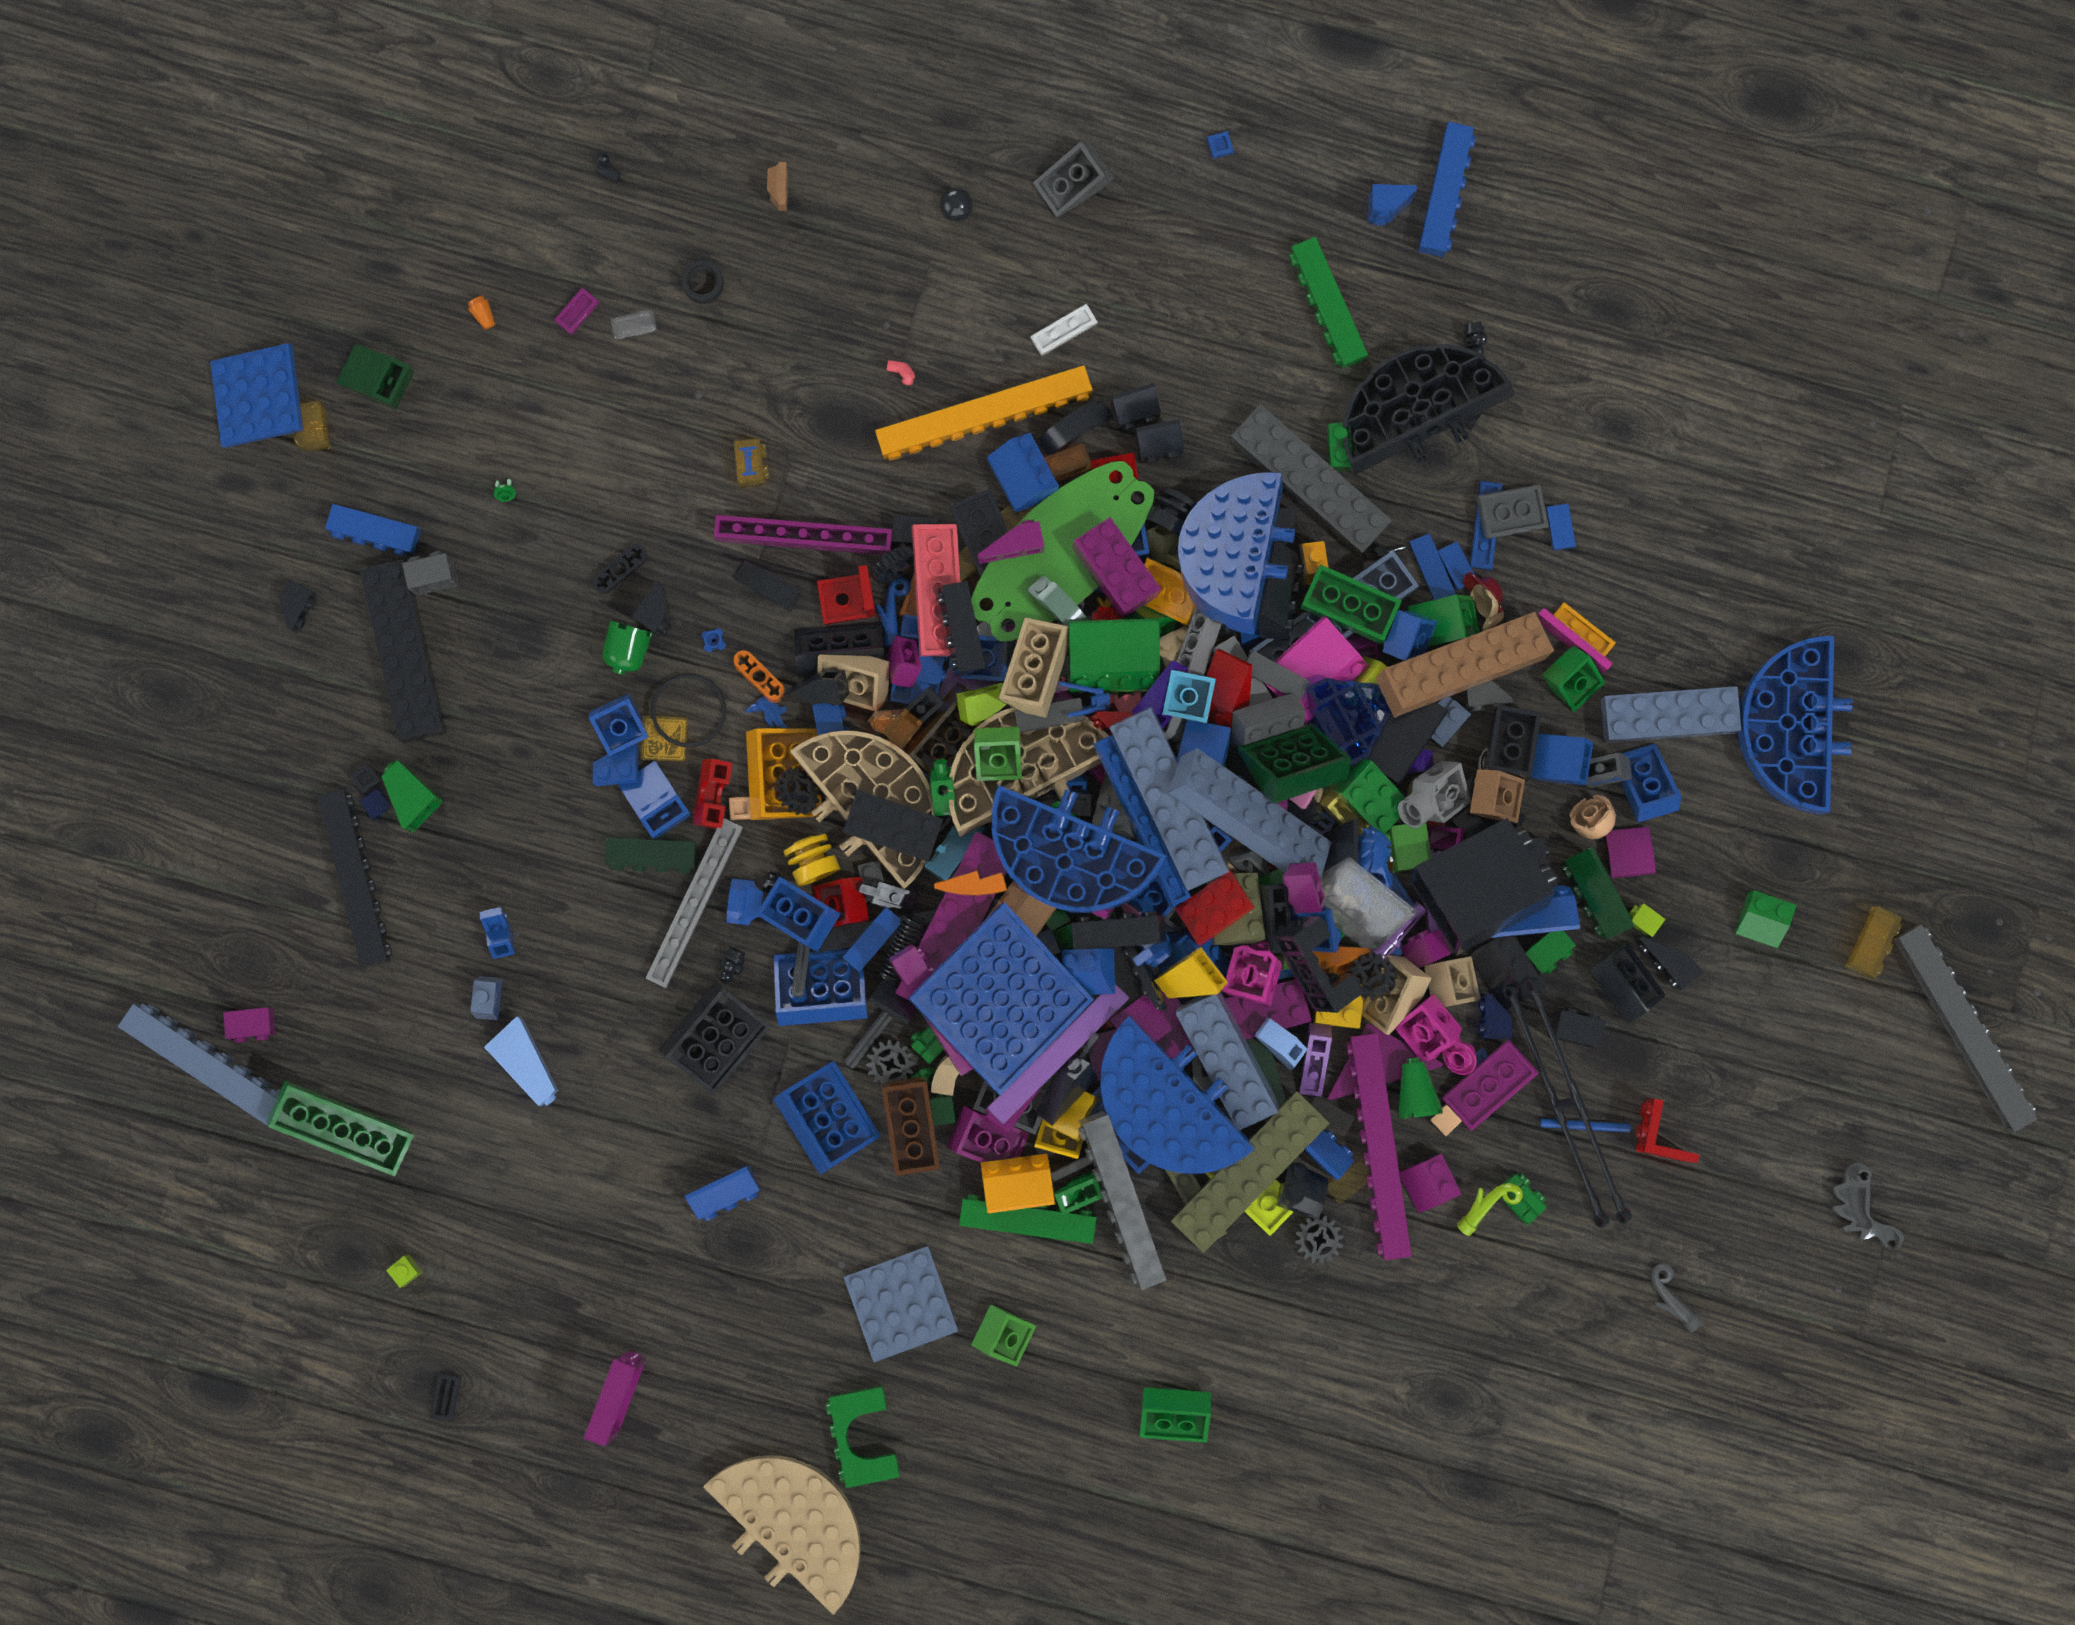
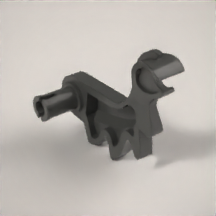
[1831,1163,1904,1249]

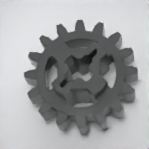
[866,1039,915,1087]
[1294,1216,1344,1264]

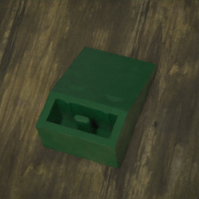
[336,344,415,411]

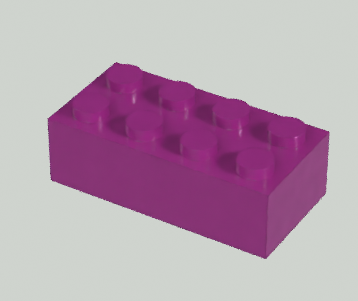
[1072,517,1161,619]

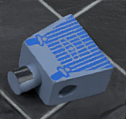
[471,976,503,1020]

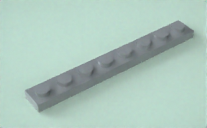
[646,818,743,988]

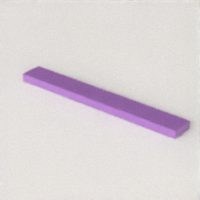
[987,984,1129,1125]

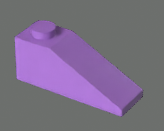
[1299,1023,1332,1097]

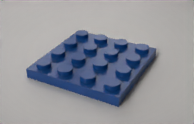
[210,343,303,448]

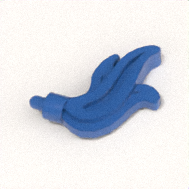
[745,697,787,729]

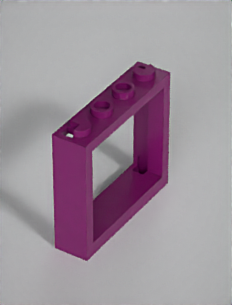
[584,1350,646,1446]

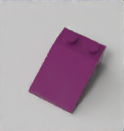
[946,1105,1030,1162]

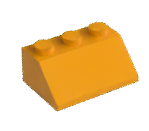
[981,1154,1055,1213]

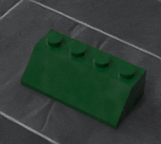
[1561,846,1635,941]

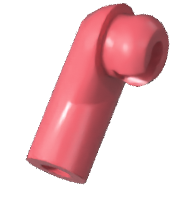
[887,360,915,385]

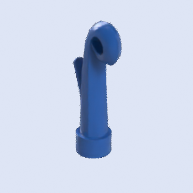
[876,577,911,649]

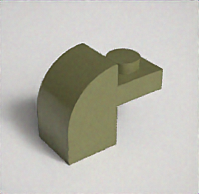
[1147,524,1180,570]

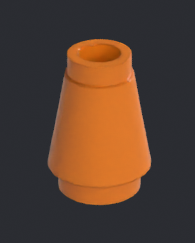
[467,295,496,330]

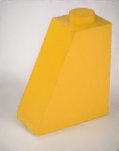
[1154,947,1228,998]

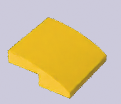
[1042,1092,1098,1141]

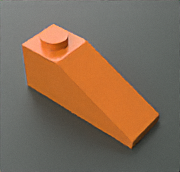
[1311,947,1371,975]

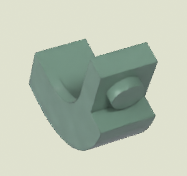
[1027,575,1089,629]

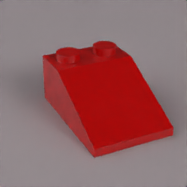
[1206,649,1253,732]

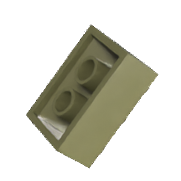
[1206,873,1265,945]

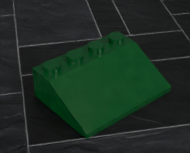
[1238,723,1351,804]

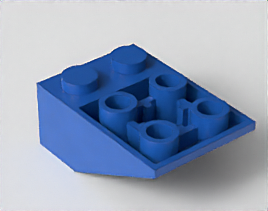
[618,761,692,840]

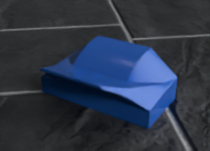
[726,879,763,926]

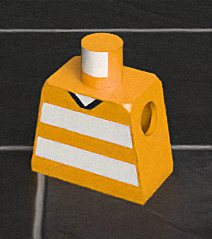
[1299,541,1328,586]

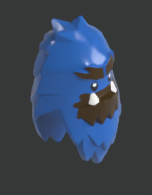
[1351,825,1395,898]

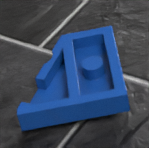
[593,743,638,787]

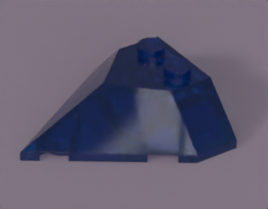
[1306,678,1391,766]

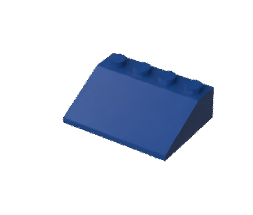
[774,949,868,1026]
[773,1061,881,1175]

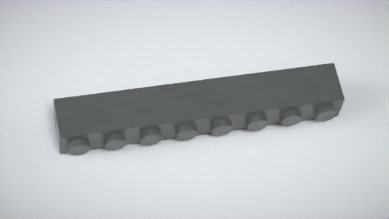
[1078,1111,1166,1290]

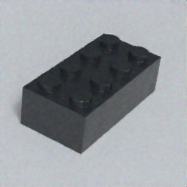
[842,790,943,862]

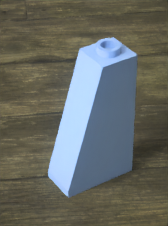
[484,1016,558,1106]

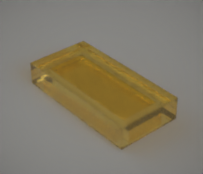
[1327,1160,1370,1205]

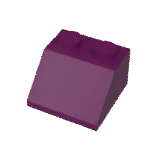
[1399,1153,1461,1213]

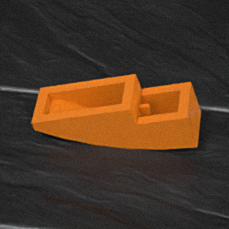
[934,871,1007,896]

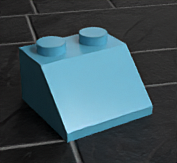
[1163,670,1216,723]

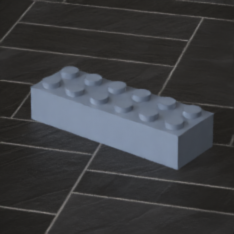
[1600,687,1741,743]
[1176,992,1280,1130]

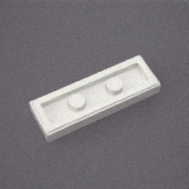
[1030,304,1098,357]

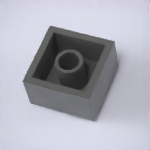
[402,551,459,596]

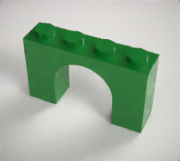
[826,1385,900,1488]

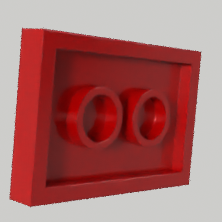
[1175,870,1255,946]

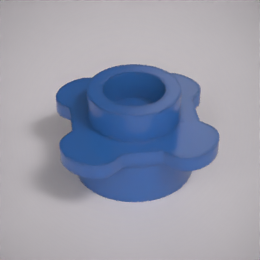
[702,628,726,652]

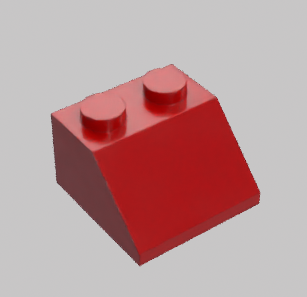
[813,877,869,927]

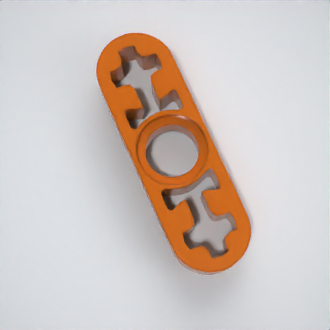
[734,650,785,703]

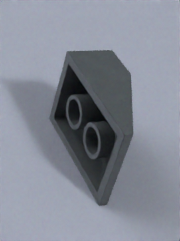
[1033,141,1115,217]

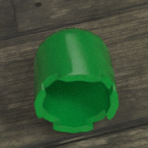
[602,621,653,675]

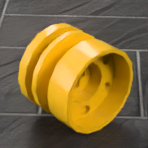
[783,834,840,887]

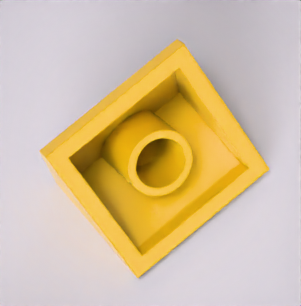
[1034,1119,1083,1159]

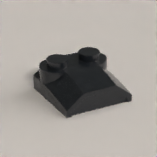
[1276,1162,1328,1220]

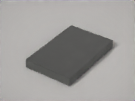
[1476,484,1549,539]

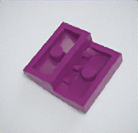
[1604,827,1656,879]

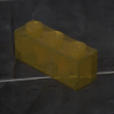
[1845,906,1902,979]

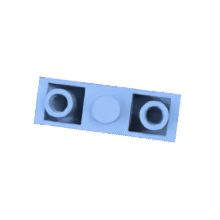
[1255,1017,1307,1072]

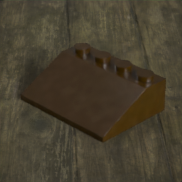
[901,682,995,776]

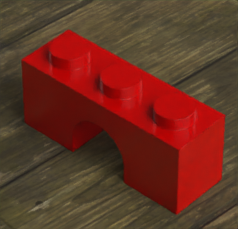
[692,759,732,829]

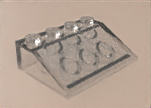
[1320,857,1417,951]

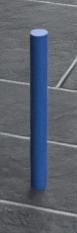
[1540,1118,1631,1133]

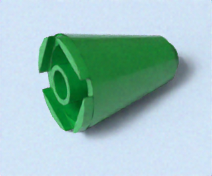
[1398,1057,1443,1119]

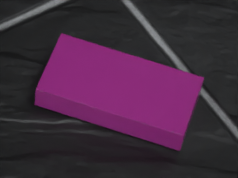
[554,287,600,335]

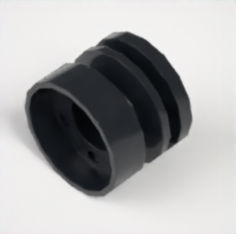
[1145,487,1196,542]

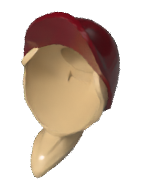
[1463,572,1504,631]

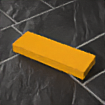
[1554,602,1616,657]

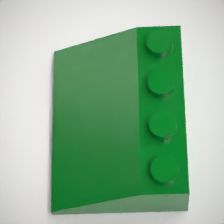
[1068,618,1160,692]

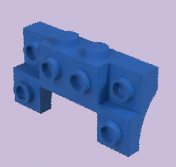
[890,614,948,705]

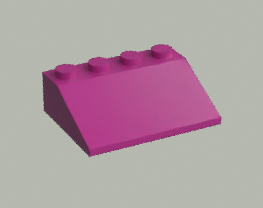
[1264,615,1369,725]

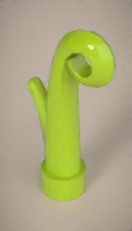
[1457,1183,1523,1236]

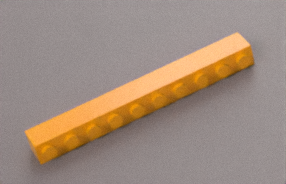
[875,366,1092,461]

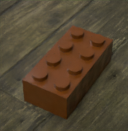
[882,1076,940,1176]

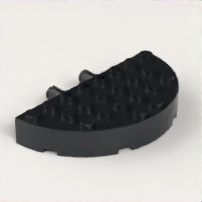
[1343,344,1515,475]

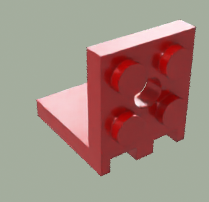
[817,565,876,625]
[1635,1099,1699,1163]

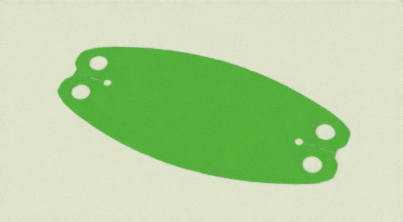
[971,461,1154,641]

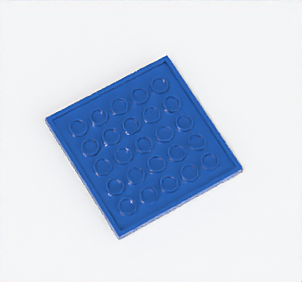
[908,902,1094,1096]

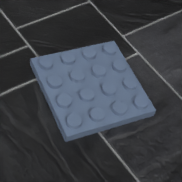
[844,1246,958,1362]

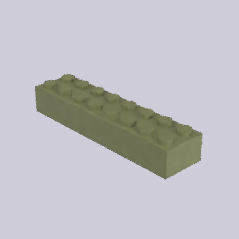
[1171,1091,1330,1253]

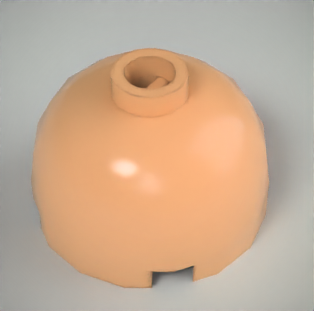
[1570,795,1616,840]

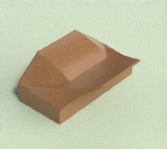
[767,162,788,211]

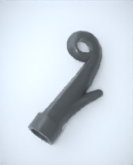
[1651,1263,1704,1333]

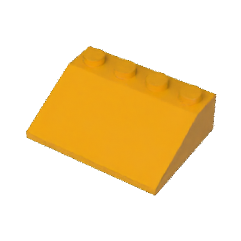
[746,728,822,820]

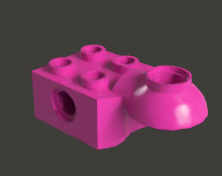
[1223,931,1282,1006]
[1395,994,1477,1075]

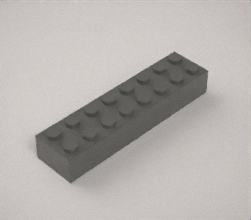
[1230,404,1392,557]

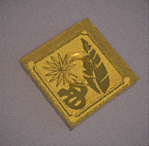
[641,716,688,762]

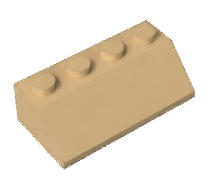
[999,618,1069,718]

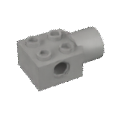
[1398,761,1471,828]

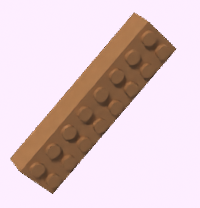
[1376,612,1554,717]

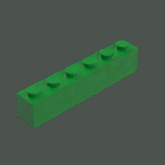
[1288,237,1368,370]
[959,1195,1096,1244]

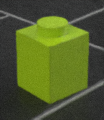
[1629,903,1665,938]
[386,1255,423,1288]

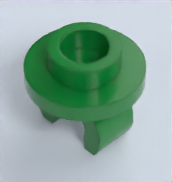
[493,479,516,502]

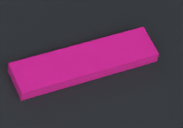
[1537,608,1612,674]

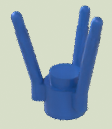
[1058,681,1110,717]

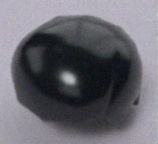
[940,188,973,222]

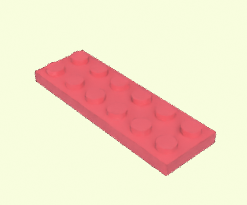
[912,524,960,657]

